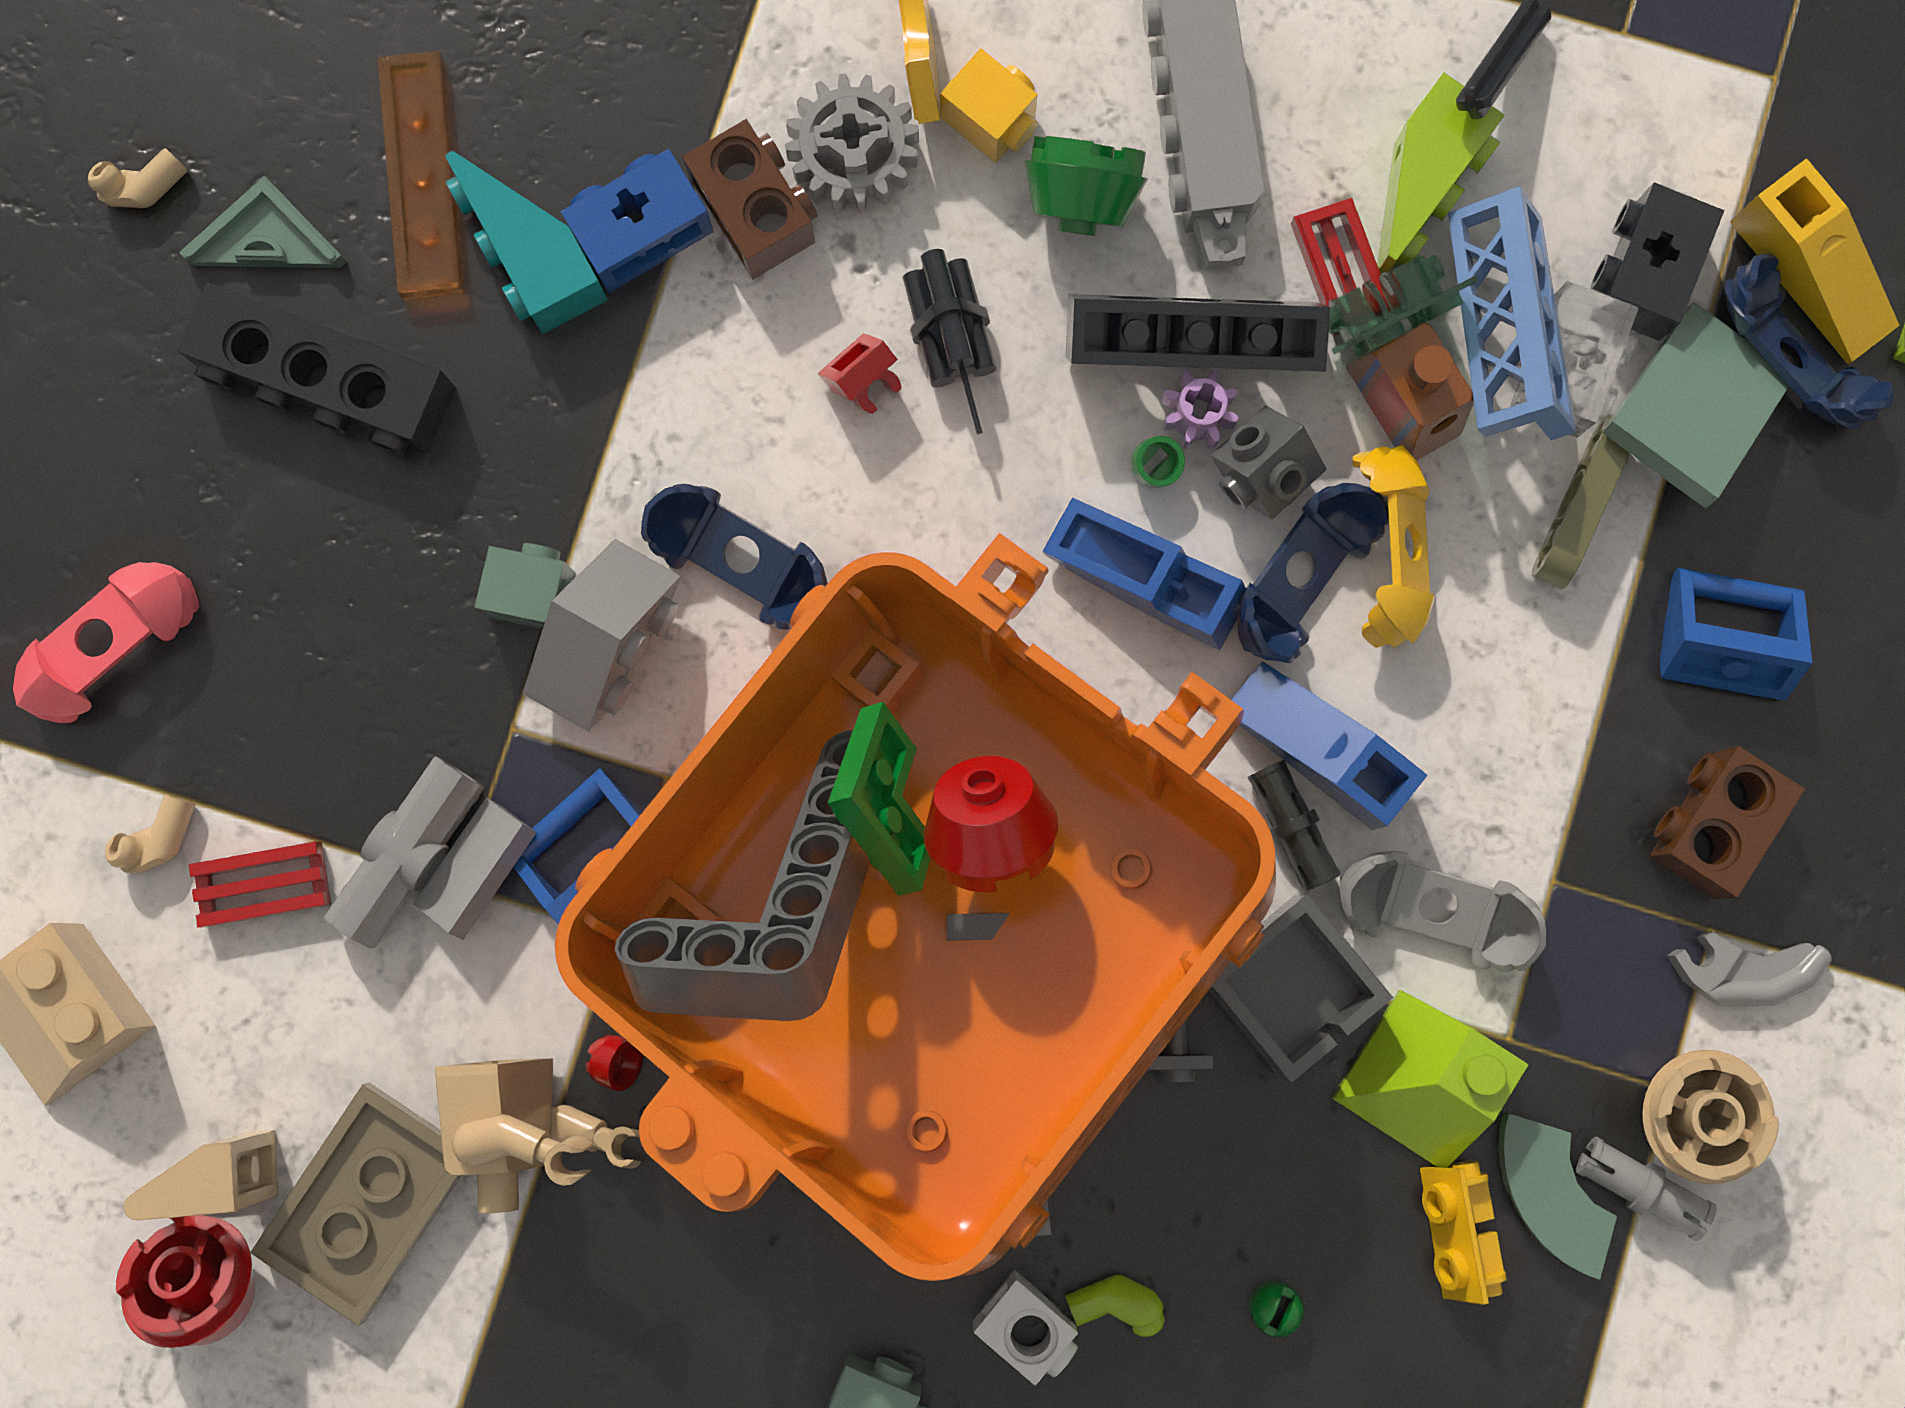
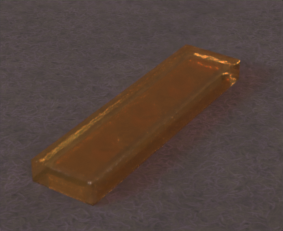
[377,51,464,300]

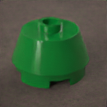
[1024,136,1148,236]

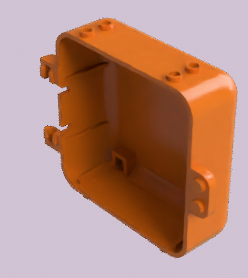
[555,533,1276,1281]

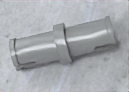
[1576,1136,1717,1241]

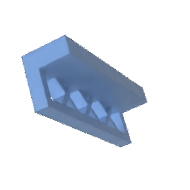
[1448,186,1576,440]

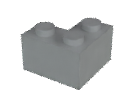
[523,539,681,732]

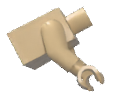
[435,1058,641,1213]

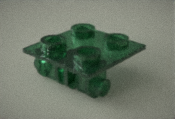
[1329,255,1478,357]

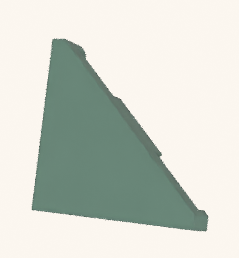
[179,176,347,268]

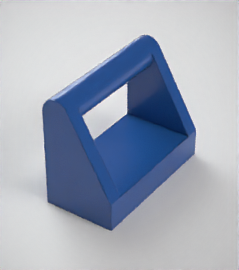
[1660,567,1813,701]
[514,768,642,924]

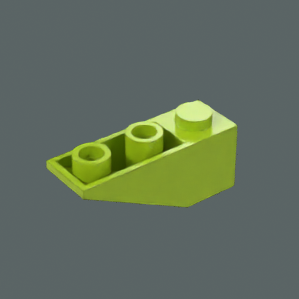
[1377,72,1505,280]

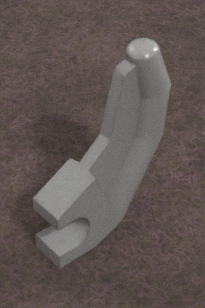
[1666,932,1832,1006]

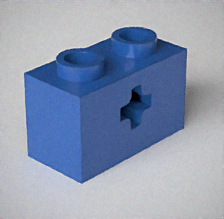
[560,149,714,293]

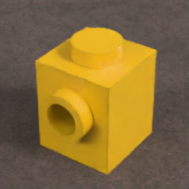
[940,48,1038,163]

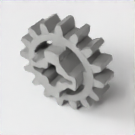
[785,73,919,213]

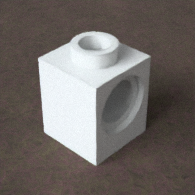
[973,1270,1078,1386]

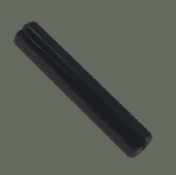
[1456,0,1551,119]

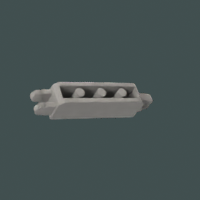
[1142,0,1265,269]

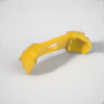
[1352,444,1436,648]

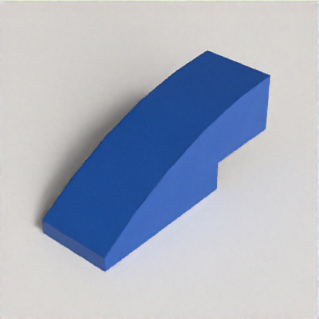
[1042,497,1246,650]

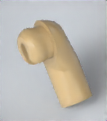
[88,148,188,208]
[105,794,196,874]

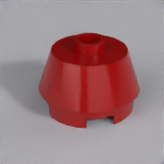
[924,756,1058,893]
[116,1215,255,1348]

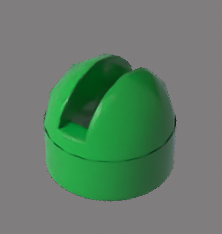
[1131,436,1185,488]
[1249,1281,1304,1338]

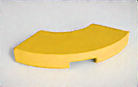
[898,0,940,124]

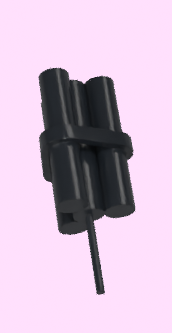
[902,249,997,434]

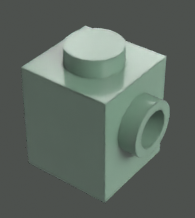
[474,543,576,629]
[827,1353,927,1408]

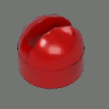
[585,1035,643,1091]

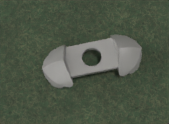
[1340,851,1546,972]

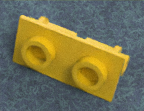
[1420,1160,1507,1305]

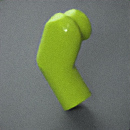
[1065,1275,1165,1337]

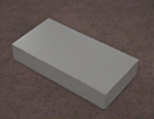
[413,797,537,940]

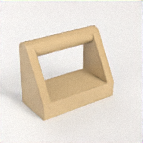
[124,1130,278,1221]

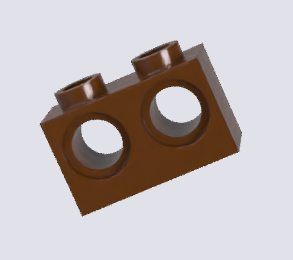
[682,118,818,280]
[1649,746,1805,899]

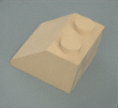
[0,923,156,1105]

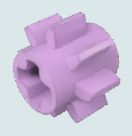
[1161,369,1239,449]

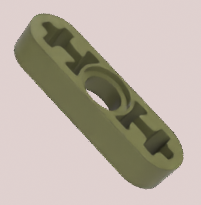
[1532,413,1630,590]

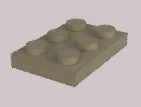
[250,1083,462,1326]

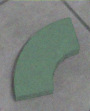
[1498,1112,1617,1280]

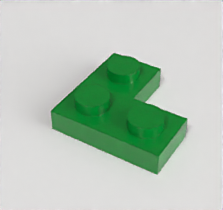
[828,702,931,896]

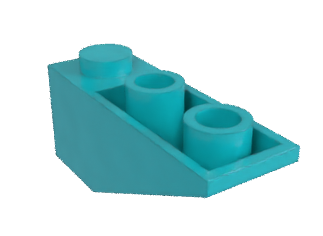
[445,151,608,334]

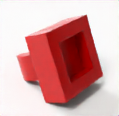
[818,333,902,414]

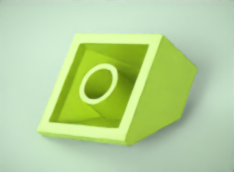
[1332,990,1529,1168]

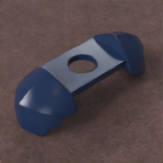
[1725,254,1895,429]
[1237,483,1389,663]
[641,484,828,630]

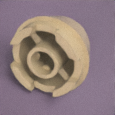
[1643,1050,1779,1184]

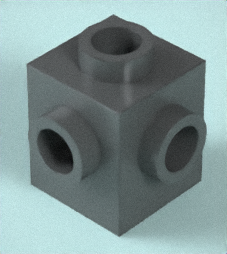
[1211,405,1327,520]

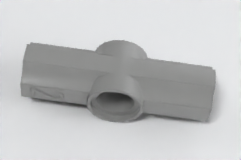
[324,756,485,948]

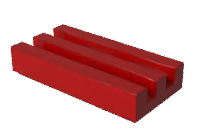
[1291,198,1394,336]
[188,841,331,928]

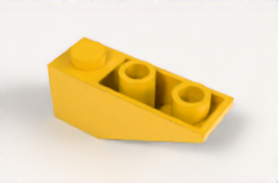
[1730,158,1900,365]

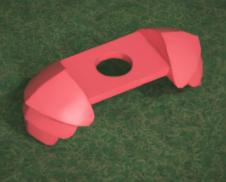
[13,562,199,724]

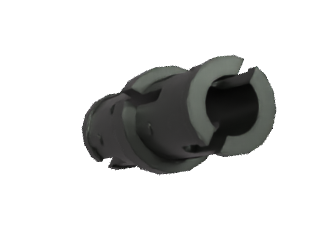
[1247,759,1341,892]

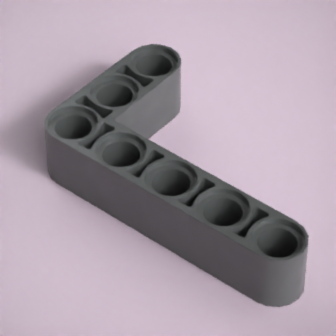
[615,730,870,1021]

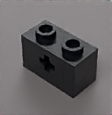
[1590,182,1725,341]

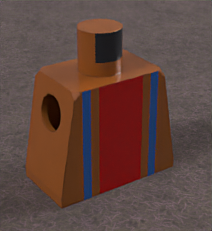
[1346,322,1474,460]

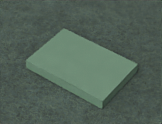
[1602,302,1789,509]

